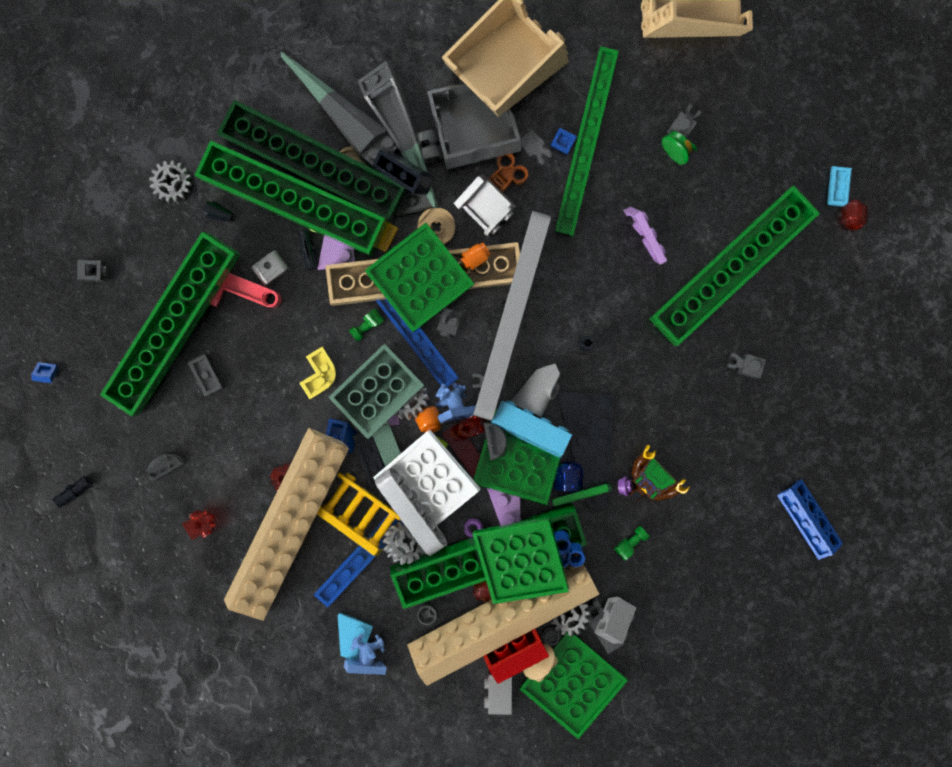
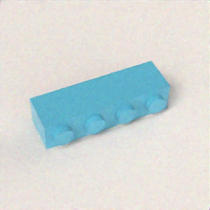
[491,400,572,458]

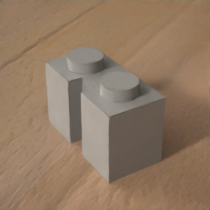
[595,597,636,644]
[484,671,512,715]

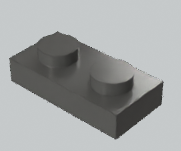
[396,192,433,217]
[188,354,223,397]

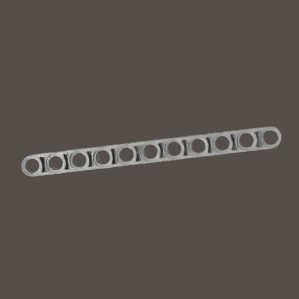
[473,211,551,420]

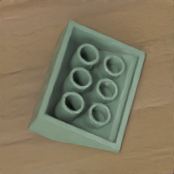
[329,344,425,439]

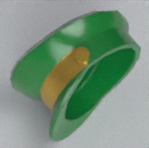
[662,131,697,165]

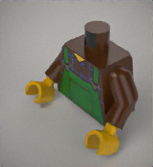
[630,445,690,502]

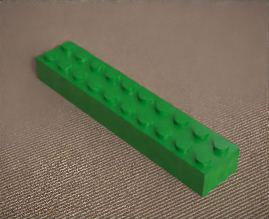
[194,140,388,257]
[649,185,820,346]
[100,232,241,416]
[390,503,587,609]

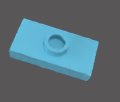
[827,166,852,207]

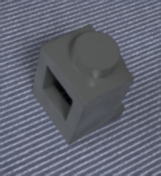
[77,260,109,281]

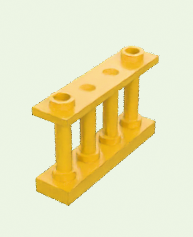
[317,473,402,556]

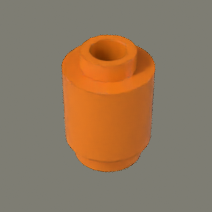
[460,243,491,270]

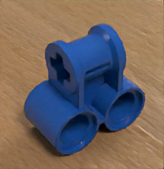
[554,530,585,569]

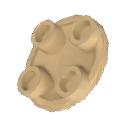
[523,643,558,682]

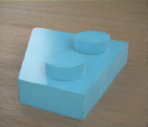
[338,612,373,660]

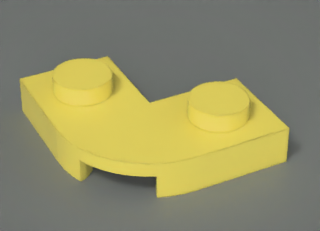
[300,347,336,399]

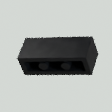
[372,149,435,195]

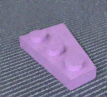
[623,207,667,265]
[318,236,356,270]
[487,488,521,525]

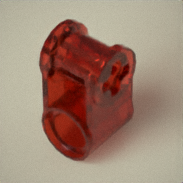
[451,415,486,442]

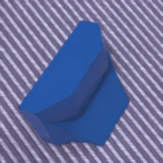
[326,418,357,454]

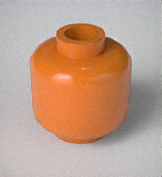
[415,405,442,433]

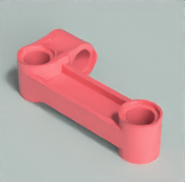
[210,273,282,308]

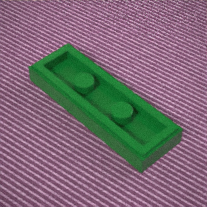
[552,483,612,507]

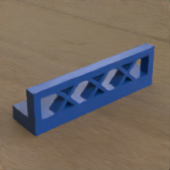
[777,479,843,560]

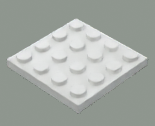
[373,429,480,525]

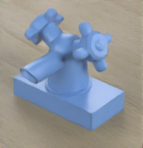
[436,382,476,423]
[344,634,386,675]

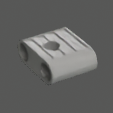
[251,250,289,287]

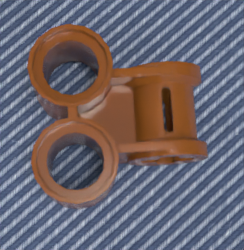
[489,154,528,193]

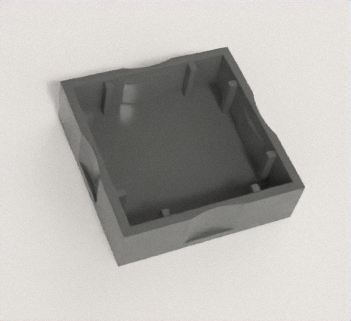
[427,84,521,169]

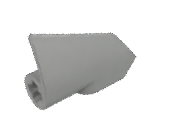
[511,364,561,418]

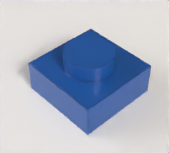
[551,128,577,155]
[31,362,58,383]

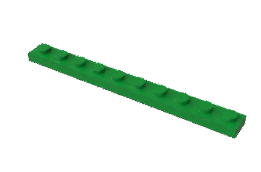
[555,46,619,237]

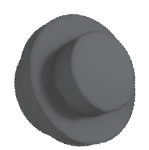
[542,627,561,647]

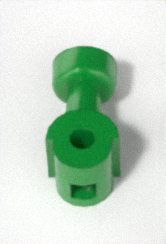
[349,308,385,342]
[614,525,650,561]

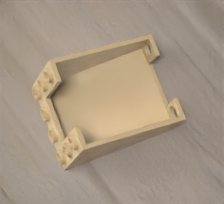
[442,0,569,117]
[641,0,753,38]

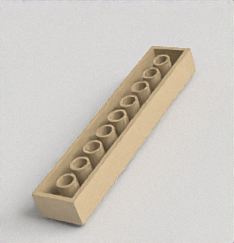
[325,242,520,306]
[224,428,349,621]
[407,554,599,686]

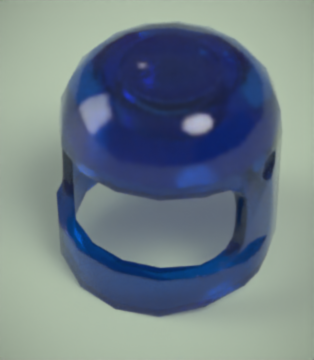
[554,461,583,491]

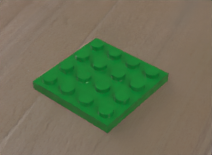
[364,223,474,332]
[473,410,560,505]
[472,517,570,604]
[519,632,628,739]

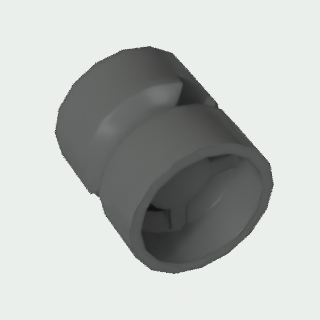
[416,130,443,164]

